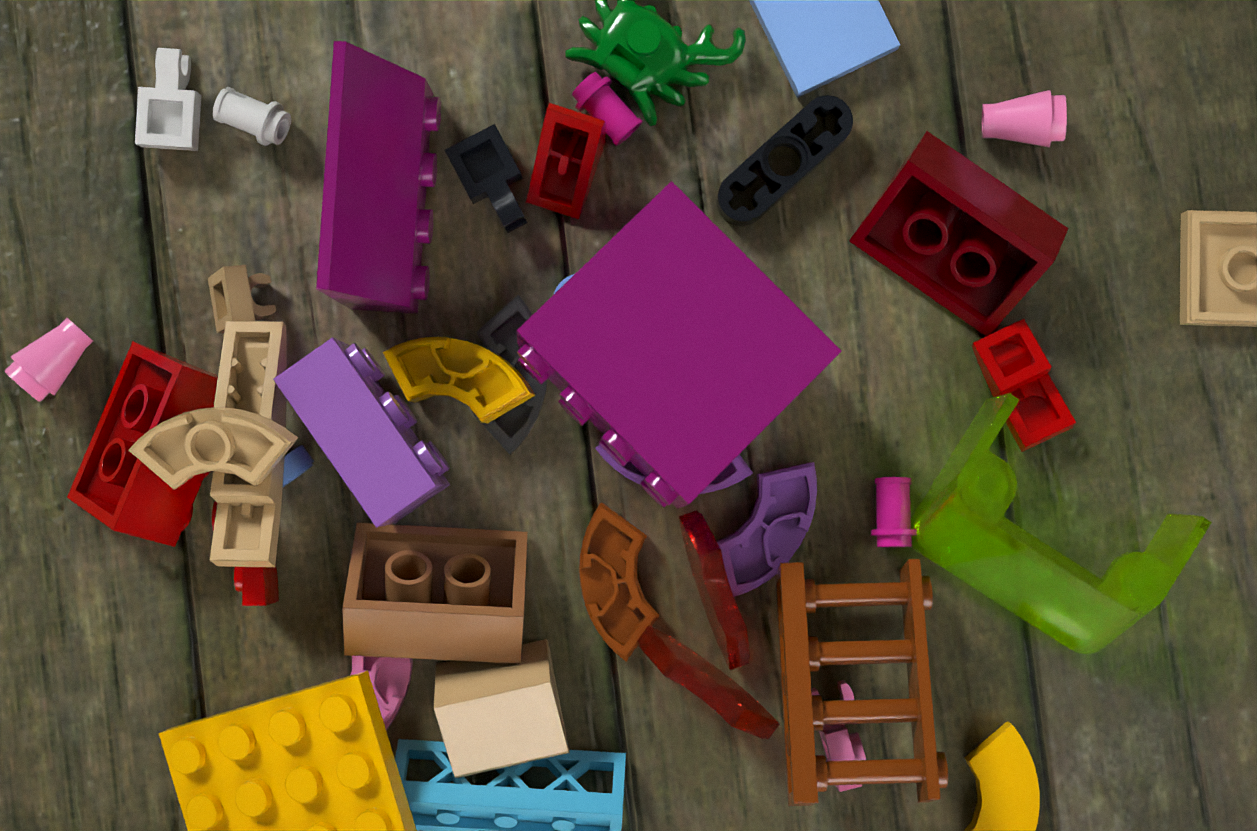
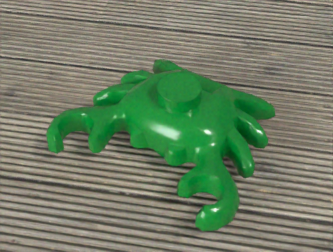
[565,0,746,126]

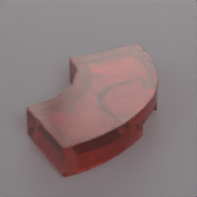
[679,510,750,670]
[637,626,780,739]

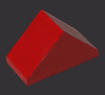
[526,103,607,219]

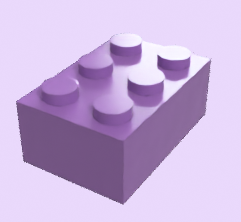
[273,337,450,528]

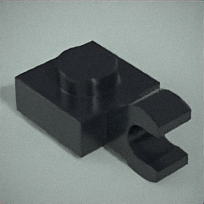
[445,124,527,233]

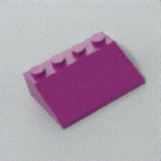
[316,41,441,314]

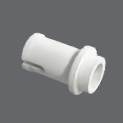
[213,87,291,146]

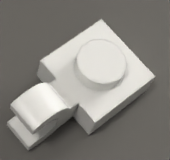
[135,48,201,151]

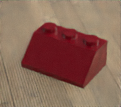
[849,131,1069,336]

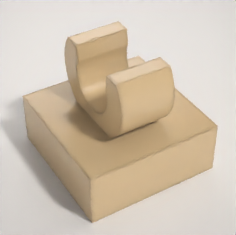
[208,265,276,333]

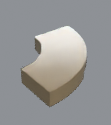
[129,407,298,490]

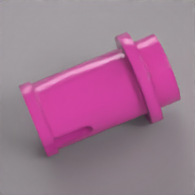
[572,72,643,146]
[871,477,917,548]

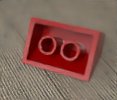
[67,341,218,547]

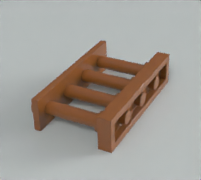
[775,559,948,806]

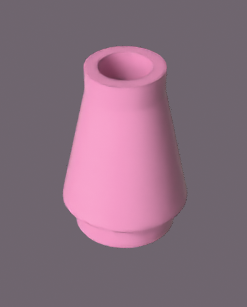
[982,90,1067,147]
[5,318,93,402]

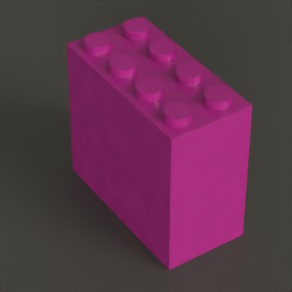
[516,181,842,509]

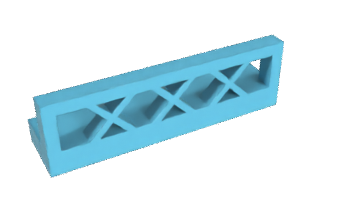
[395,739,626,831]

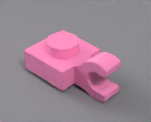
[811,680,866,792]

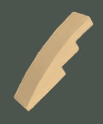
[210,321,287,567]

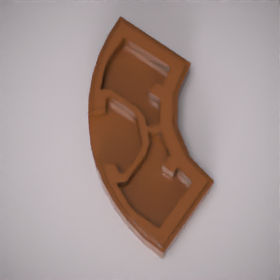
[579,502,660,662]

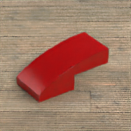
[972,319,1076,452]

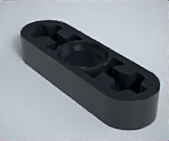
[716,95,853,226]

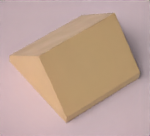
[434,639,570,778]

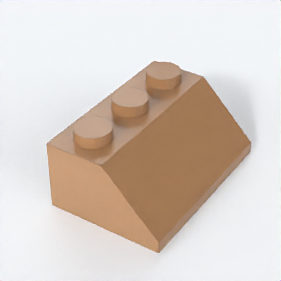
[342,523,528,664]

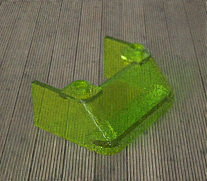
[911,393,1212,654]

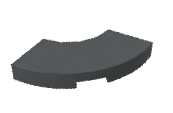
[472,295,548,455]

